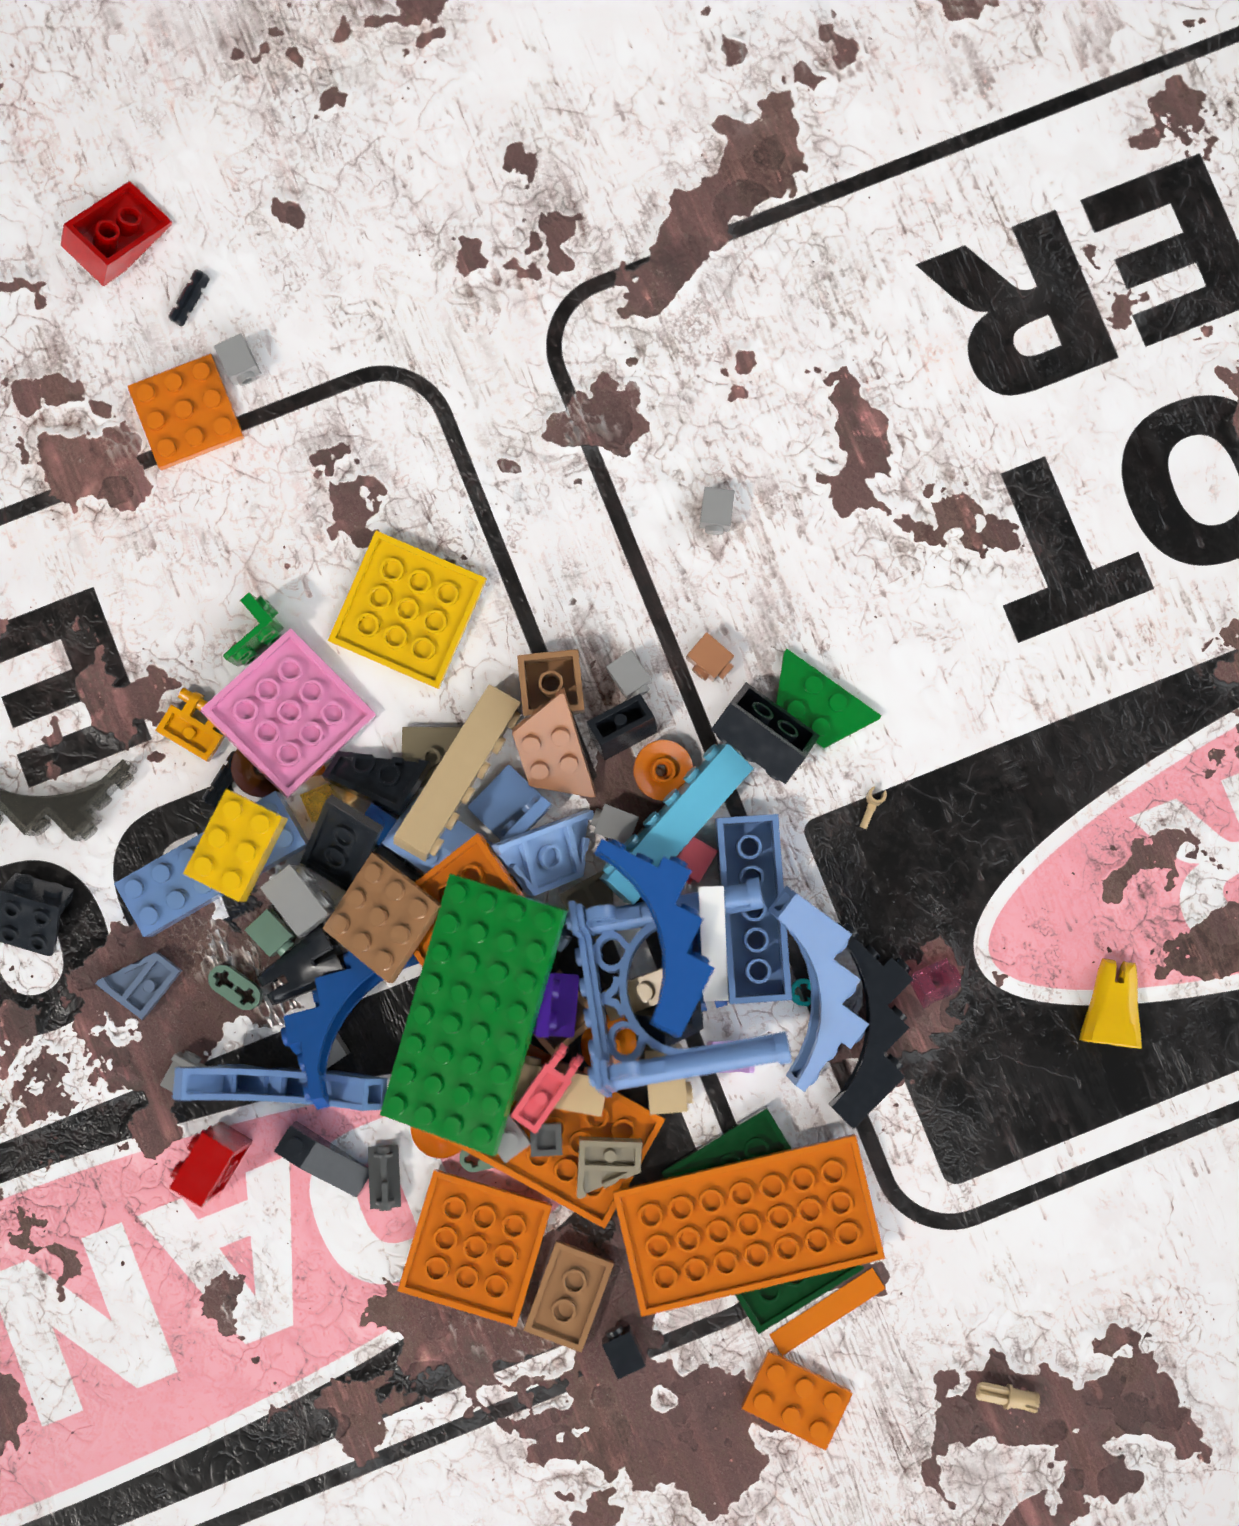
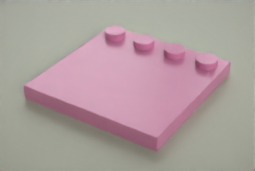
[201,628,376,799]

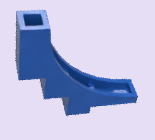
[594,838,715,1038]

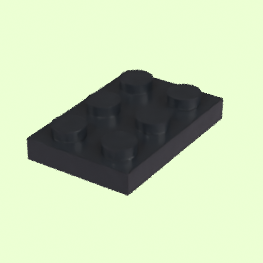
[300,794,384,891]

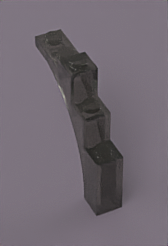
[0,759,138,841]

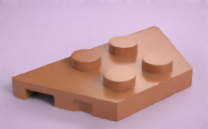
[512,689,596,798]

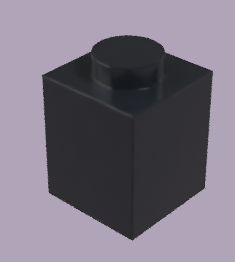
[602,1325,646,1380]

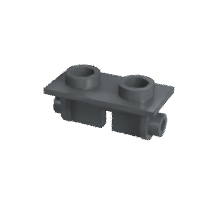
[368,1145,401,1211]

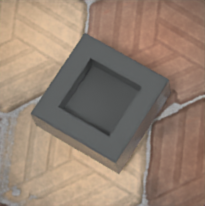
[530,1122,562,1157]

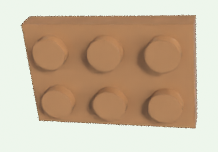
[523,1240,614,1353]

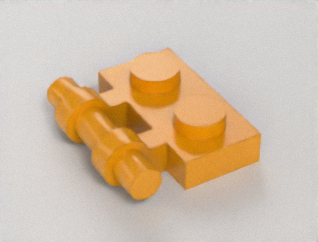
[155,688,225,762]

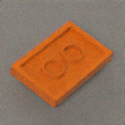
[741,1349,853,1451]

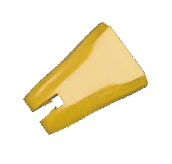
[1079,958,1142,1049]

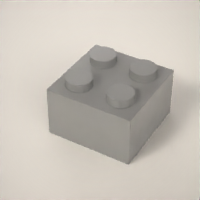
[260,864,336,937]

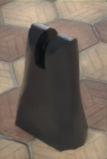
[257,923,347,1005]

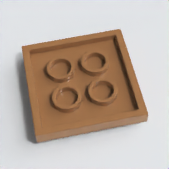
[322,852,441,983]

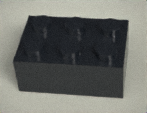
[711,682,820,785]

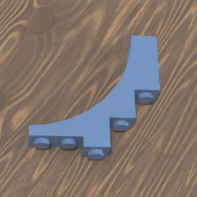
[768,885,869,1092]
[173,1064,388,1111]

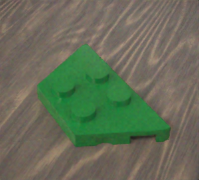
[775,649,882,749]

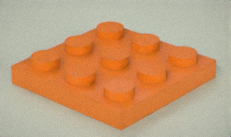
[127,354,245,471]

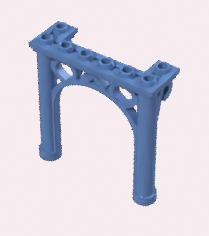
[565,877,792,1097]

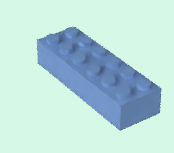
[114,791,309,937]
[715,814,792,1004]

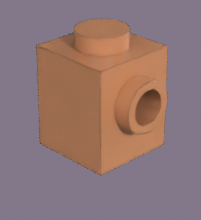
[686,632,734,682]

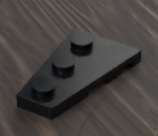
[322,751,432,816]

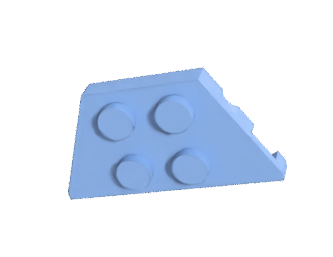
[491,810,594,896]

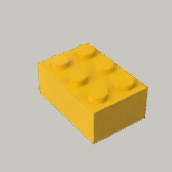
[183,789,288,902]

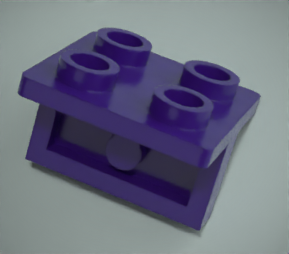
[532,972,579,1038]

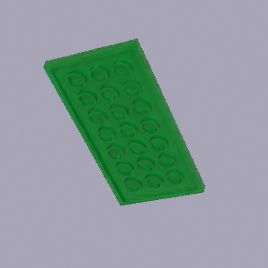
[380,874,568,1157]

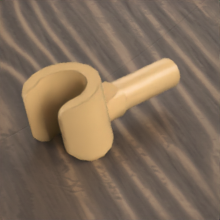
[859,786,887,829]

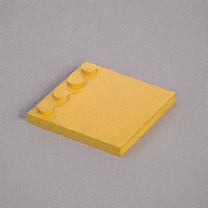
[327,530,487,689]

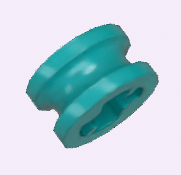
[791,978,811,1006]

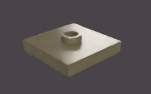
[401,727,462,788]

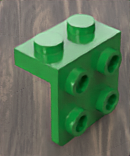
[223,592,284,667]

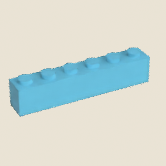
[599,743,754,905]

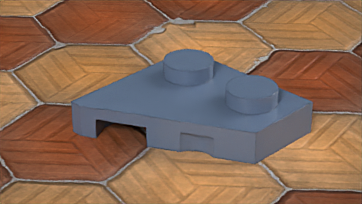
[95,952,183,1020]

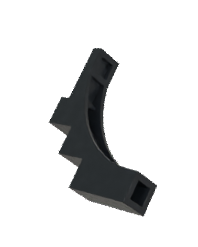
[828,922,914,1129]

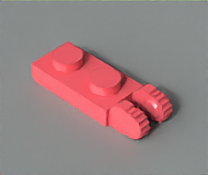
[510,1043,584,1134]

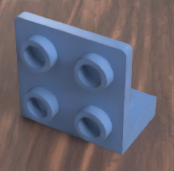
[468,765,552,841]

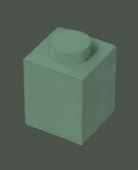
[245,909,297,957]

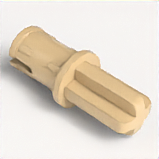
[976,1382,1040,1413]

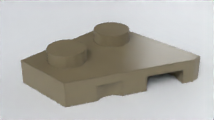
[576,1136,642,1199]

